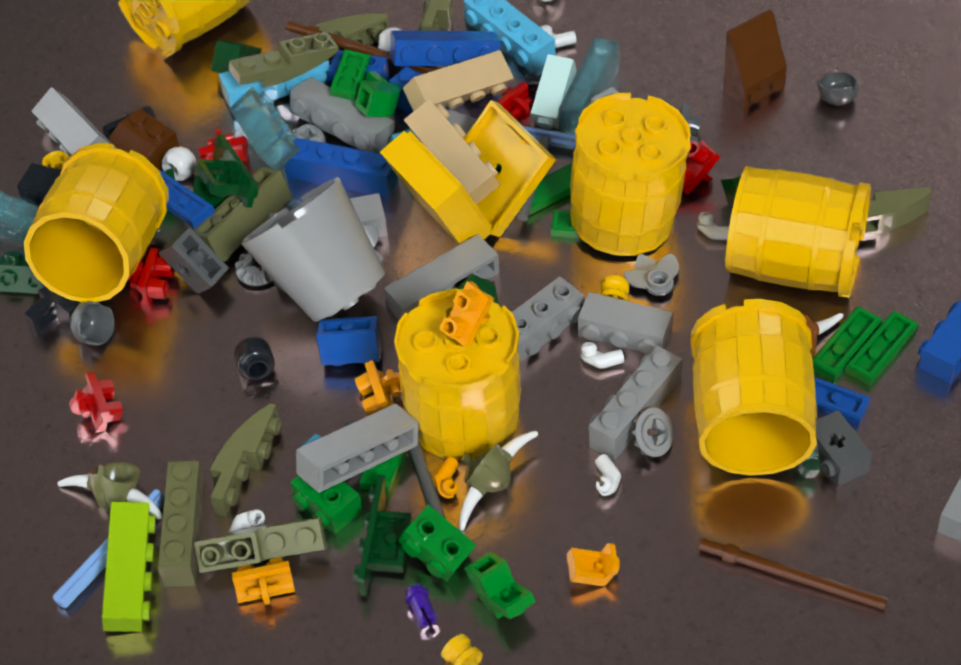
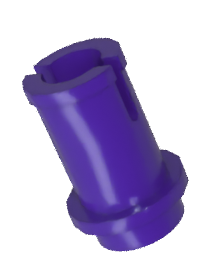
[405,584,438,627]

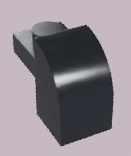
[24,286,81,337]

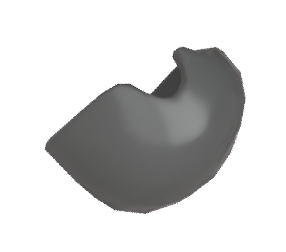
[817,72,860,106]
[70,301,115,346]

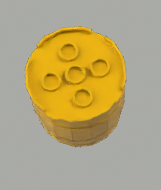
[118,0,252,57]
[570,93,691,256]
[24,142,169,302]
[725,166,871,298]
[394,288,521,461]
[690,299,817,476]

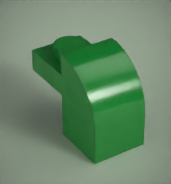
[355,71,401,118]
[465,551,536,619]

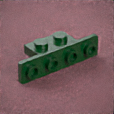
[195,134,259,208]
[0,251,45,294]
[353,475,413,596]

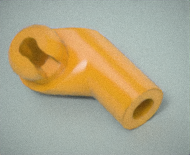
[433,457,459,498]

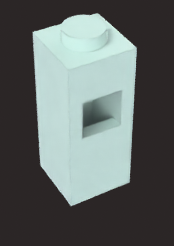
[531,54,577,129]

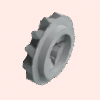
[235,252,273,286]
[631,408,674,457]

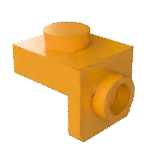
[566,543,620,587]

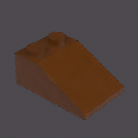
[723,9,787,108]
[108,107,179,170]

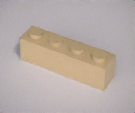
[403,50,514,111]
[404,99,500,205]

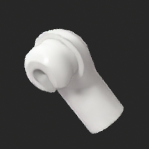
[540,25,576,48]
[697,212,729,240]
[580,342,624,369]
[595,454,621,496]
[228,509,265,533]

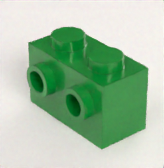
[290,475,362,535]
[398,504,477,582]

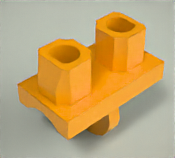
[440,282,494,347]
[354,360,401,415]
[232,557,295,605]

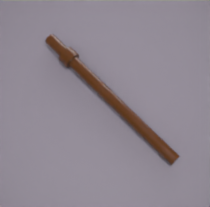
[286,20,439,74]
[699,538,888,611]

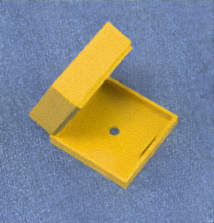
[380,100,557,245]

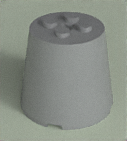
[242,177,385,322]

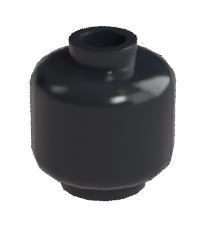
[234,337,275,381]

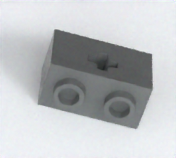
[159,227,229,294]
[811,410,872,486]

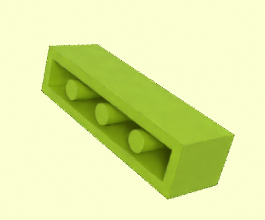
[102,502,156,632]

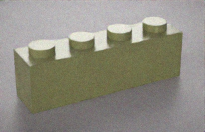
[193,167,292,262]
[158,461,204,587]

